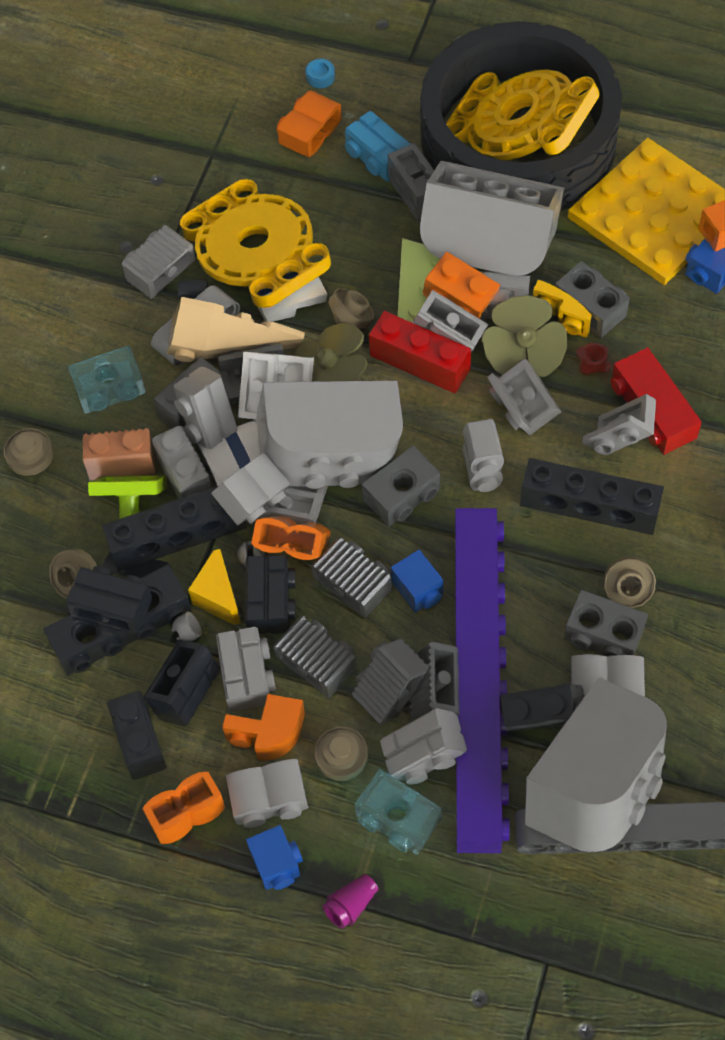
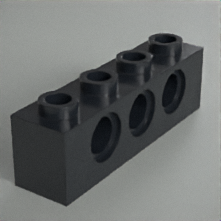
[520,458,664,535]
[102,486,247,572]
[43,564,192,676]

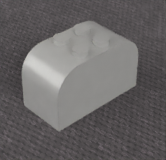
[420,161,564,276]
[257,381,403,489]
[525,677,667,852]

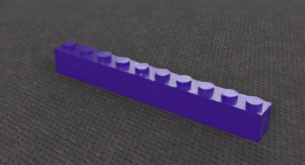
[455,508,509,853]

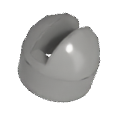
[237,541,265,570]
[171,612,202,642]

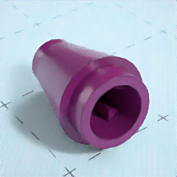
[322,874,378,929]

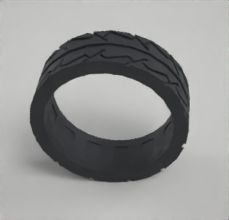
[420,21,622,211]

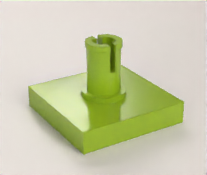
[88,475,167,519]

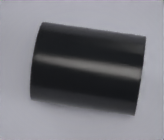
[178,279,208,300]

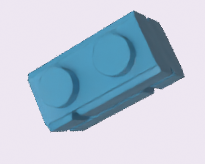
[345,111,410,182]

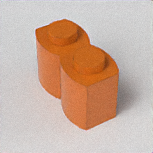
[277,90,342,158]
[251,516,331,560]
[143,772,225,844]

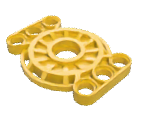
[446,70,600,161]
[180,179,331,308]

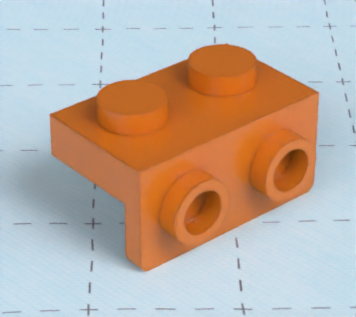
[423,251,500,319]

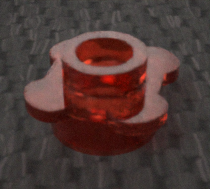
[576,343,612,375]

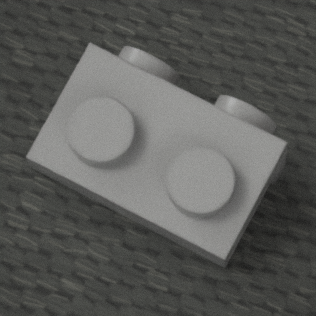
[487,359,562,435]
[582,394,656,456]

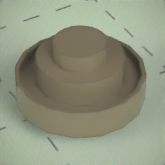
[329,288,374,329]
[4,428,54,476]
[49,548,97,599]
[603,556,656,608]
[314,727,368,781]

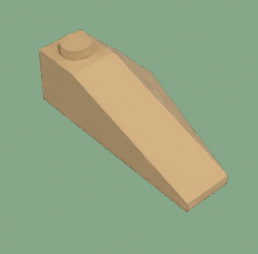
[167,297,305,362]

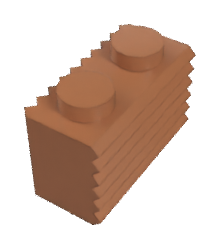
[83,428,156,480]

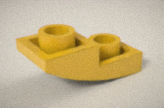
[533,280,592,338]

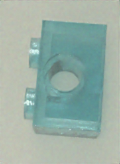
[68,345,146,414]
[355,769,442,855]

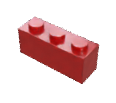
[369,311,471,394]
[610,347,702,455]

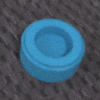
[305,59,335,88]

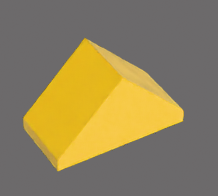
[188,549,241,625]

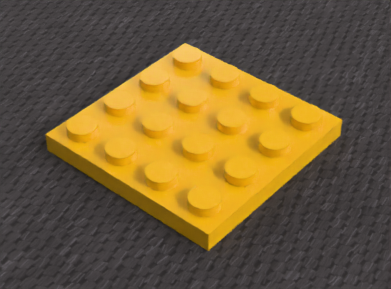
[568,137,725,286]

